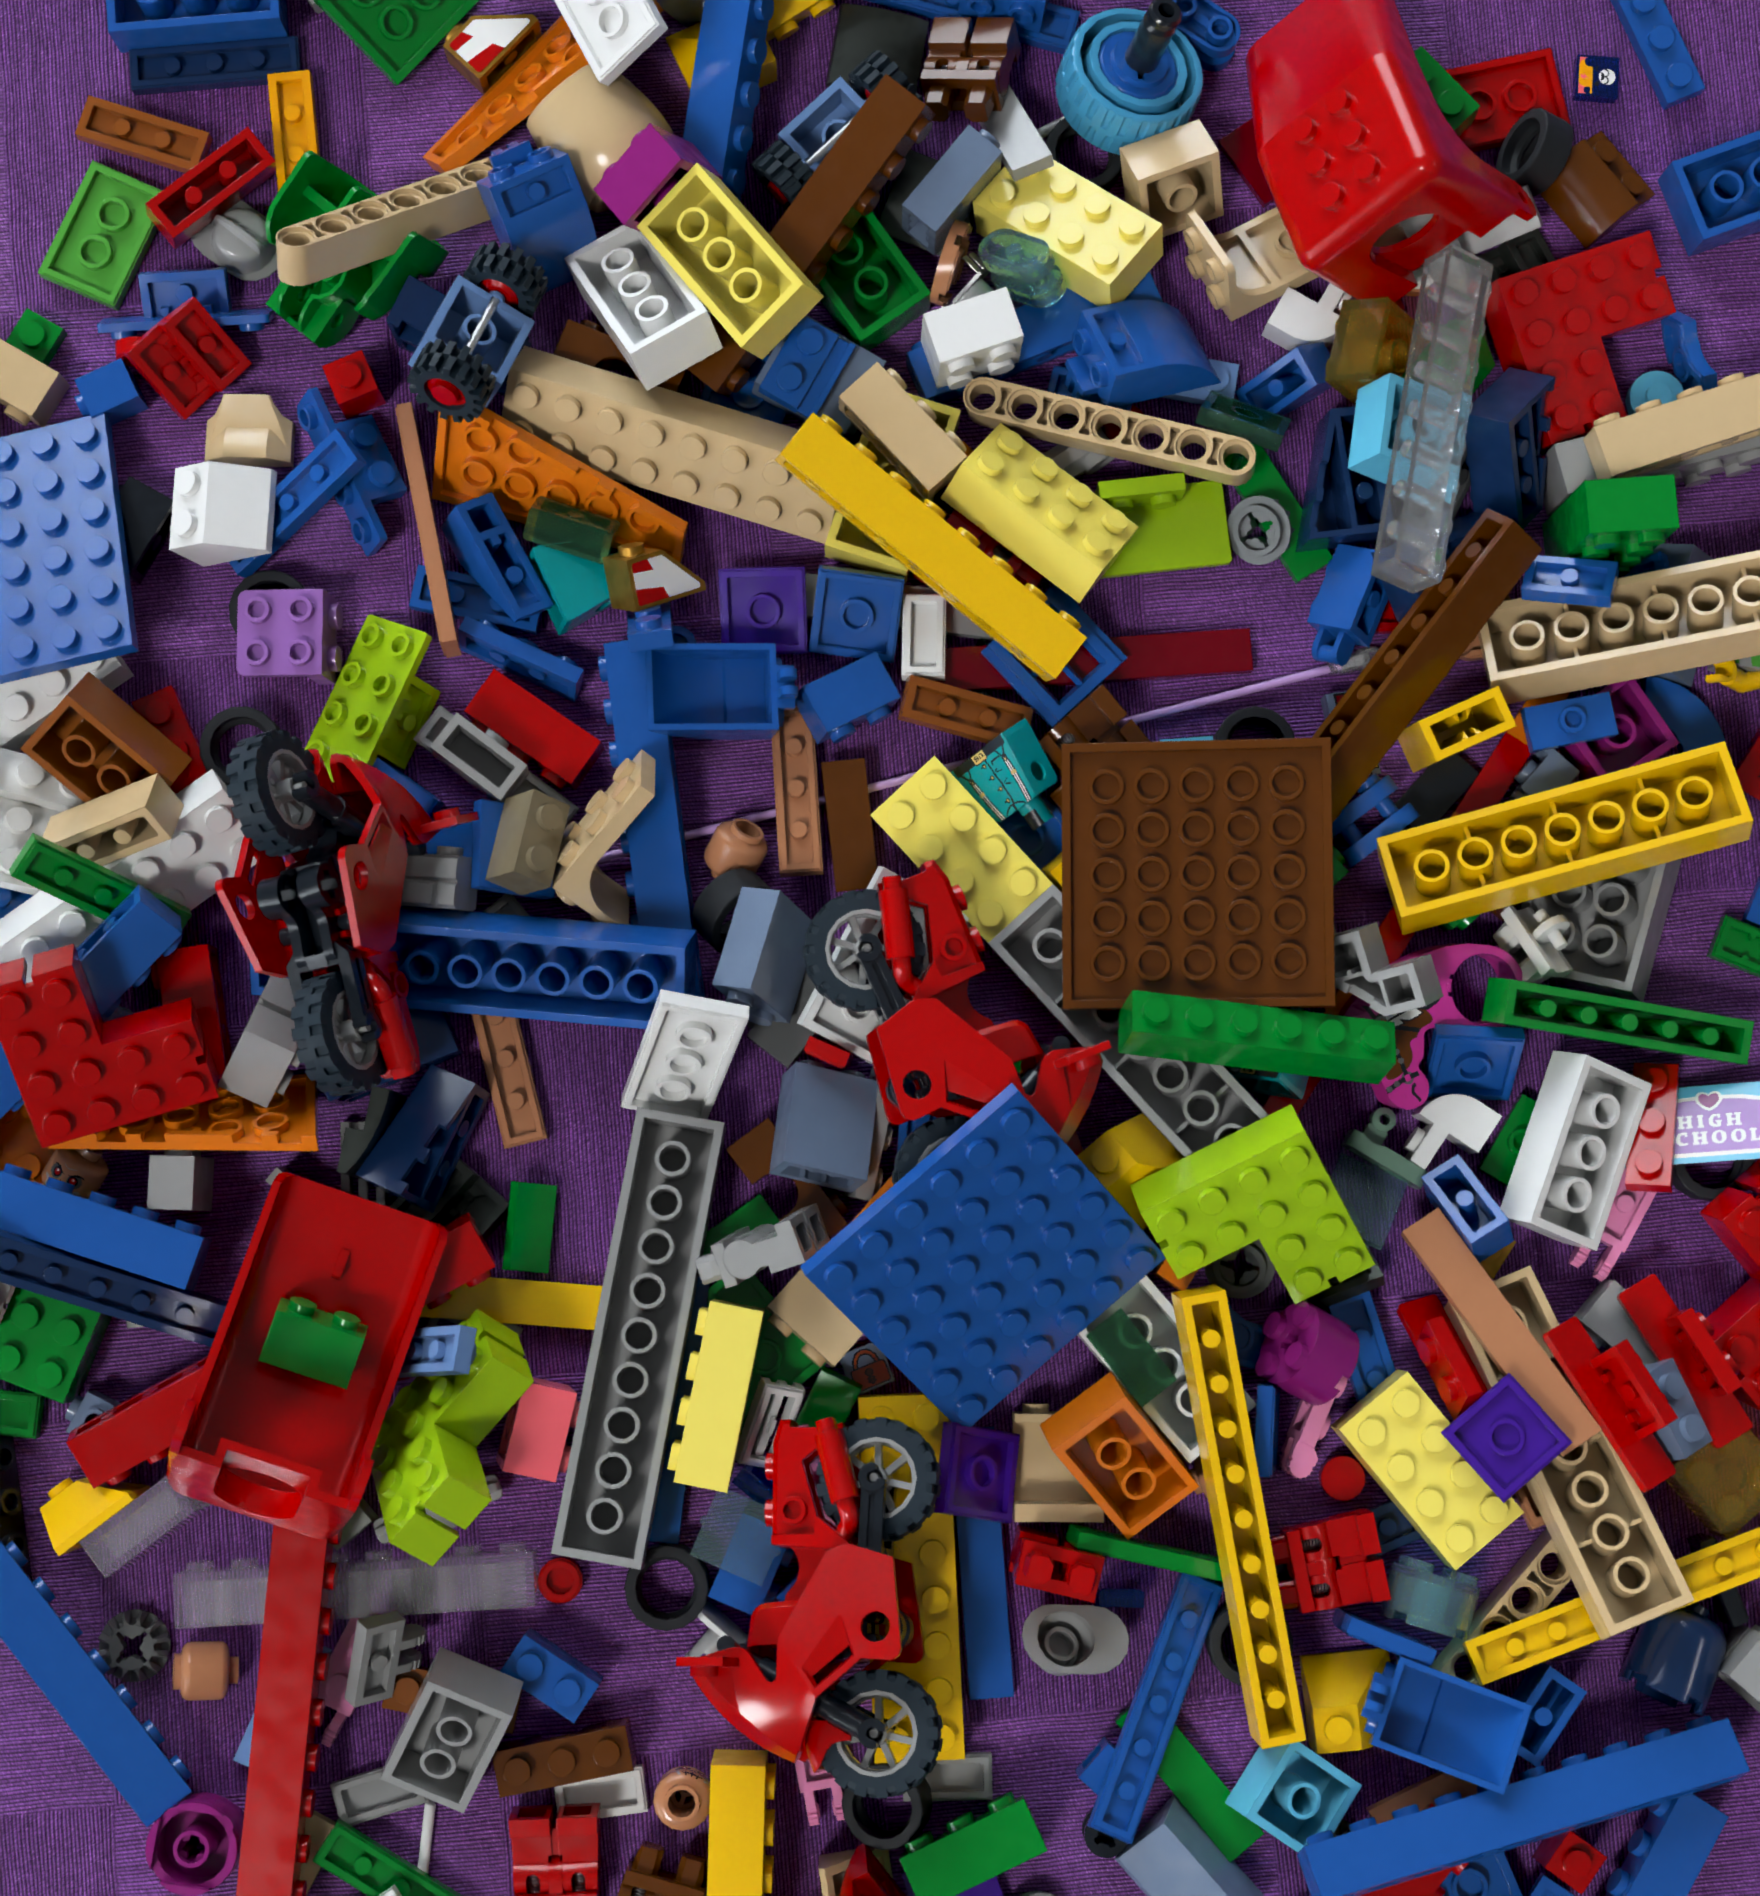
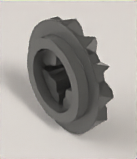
[1227,495,1295,565]
[1204,1239,1275,1299]
[98,1609,171,1682]

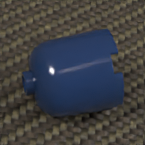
[1617,1603,1727,1717]

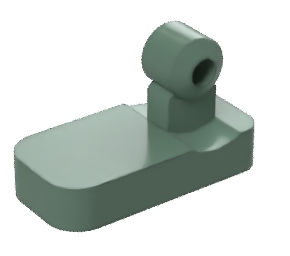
[1341,1107,1428,1190]

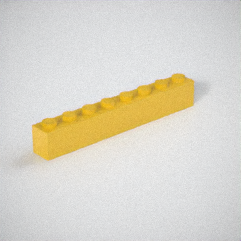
[775,412,1087,682]

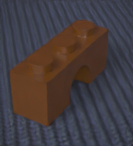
[553,319,690,394]
[726,1118,849,1238]
[492,1717,637,1798]

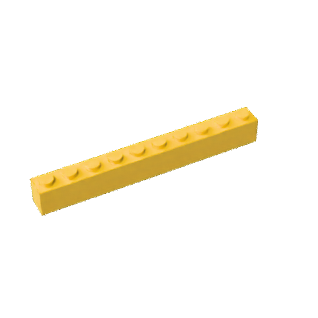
[1171,1284,1306,1749]

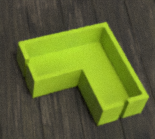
[1130,1104,1376,1304]
[370,1309,534,1567]

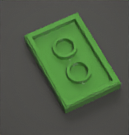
[38,160,162,311]

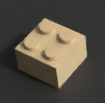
[1119,119,1224,237]

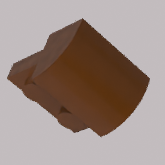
[1540,131,1655,249]

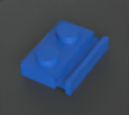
[758,316,856,418]

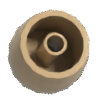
[526,64,673,213]

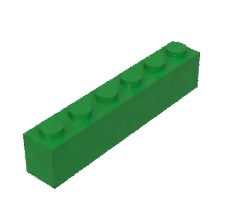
[1482,977,1754,1065]
[1118,990,1396,1084]

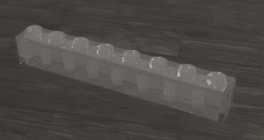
[1371,244,1494,594]
[173,1541,540,1629]

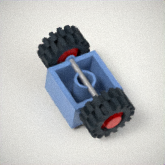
[751,50,924,211]
[407,241,548,423]

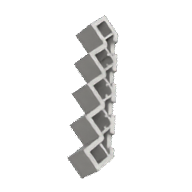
[1334,922,1444,1017]

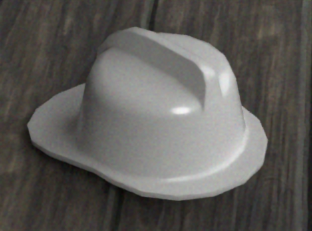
[191,200,278,281]
[1022,1604,1129,1676]

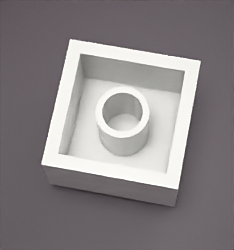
[921,287,1024,389]

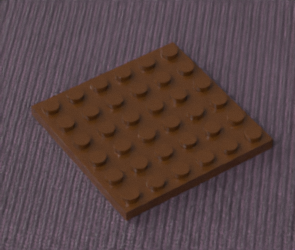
[1061,737,1335,1011]

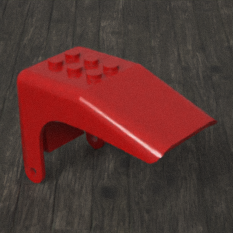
[1245,0,1536,320]
[166,1172,448,1539]

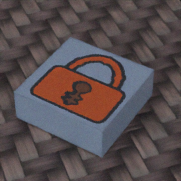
[840,1342,895,1396]

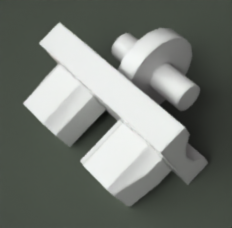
[1493,906,1573,984]

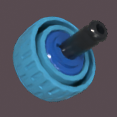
[1055,0,1203,155]

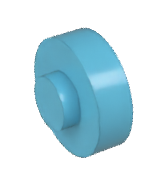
[1625,371,1684,415]

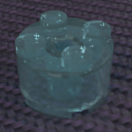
[1379,1554,1481,1641]

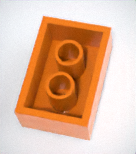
[1040,1371,1199,1540]

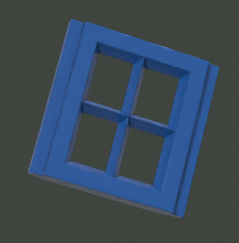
[981,585,1127,728]

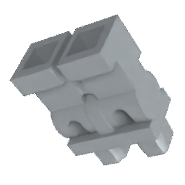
[695,1203,830,1288]

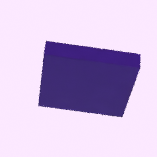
[718,565,809,654]
[1441,1373,1573,1503]
[934,1422,1020,1524]

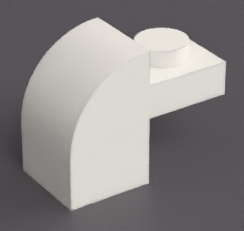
[1261,283,1352,351]
[1403,1094,1502,1170]

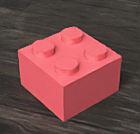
[496,1377,580,1483]

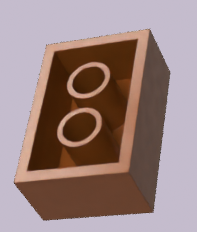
[20,672,192,802]

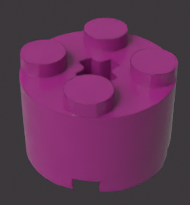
[1255,1301,1360,1405]
[145,1792,244,1896]

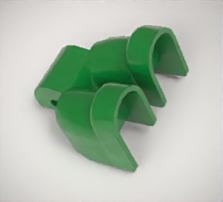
[265,150,450,348]

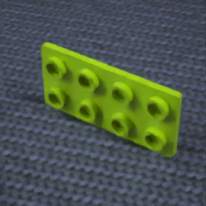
[1095,473,1232,579]
[304,614,441,783]

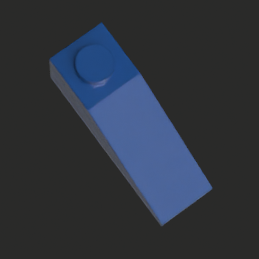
[440,492,554,622]

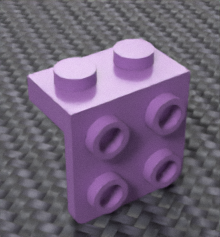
[236,589,343,685]

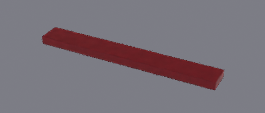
[936,628,1253,692]

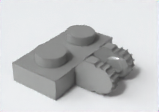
[345,1610,427,1708]

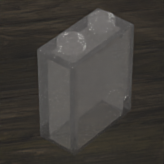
[79,1476,212,1579]

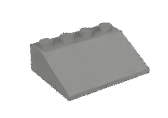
[1509,859,1682,1002]

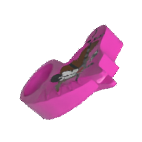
[1338,943,1522,1110]

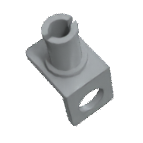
[685,1601,748,1657]

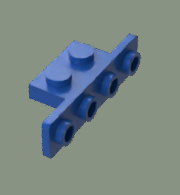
[97,267,275,339]
[297,387,407,557]

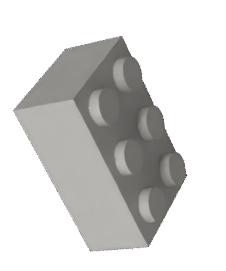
[380,1647,524,1814]

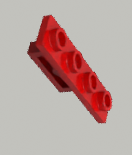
[1617,1274,1753,1449]
[1396,1294,1488,1420]
[1543,1316,1678,1493]

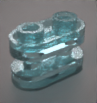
[978,229,1067,308]

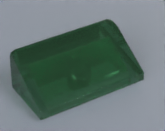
[523,496,621,564]

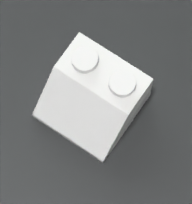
[169,461,277,567]

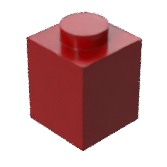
[322,350,386,419]
[1532,1831,1607,1895]

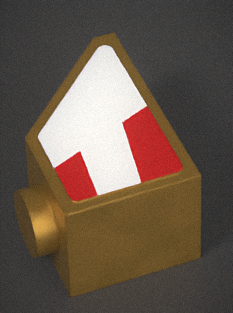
[443,14,542,95]
[602,542,706,612]

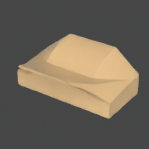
[205,394,295,467]

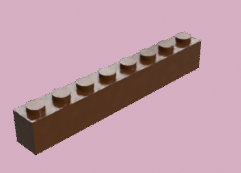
[687,74,936,397]
[1312,508,1542,823]

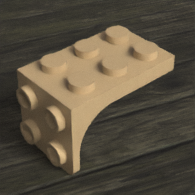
[1183,207,1319,322]
[552,749,656,925]

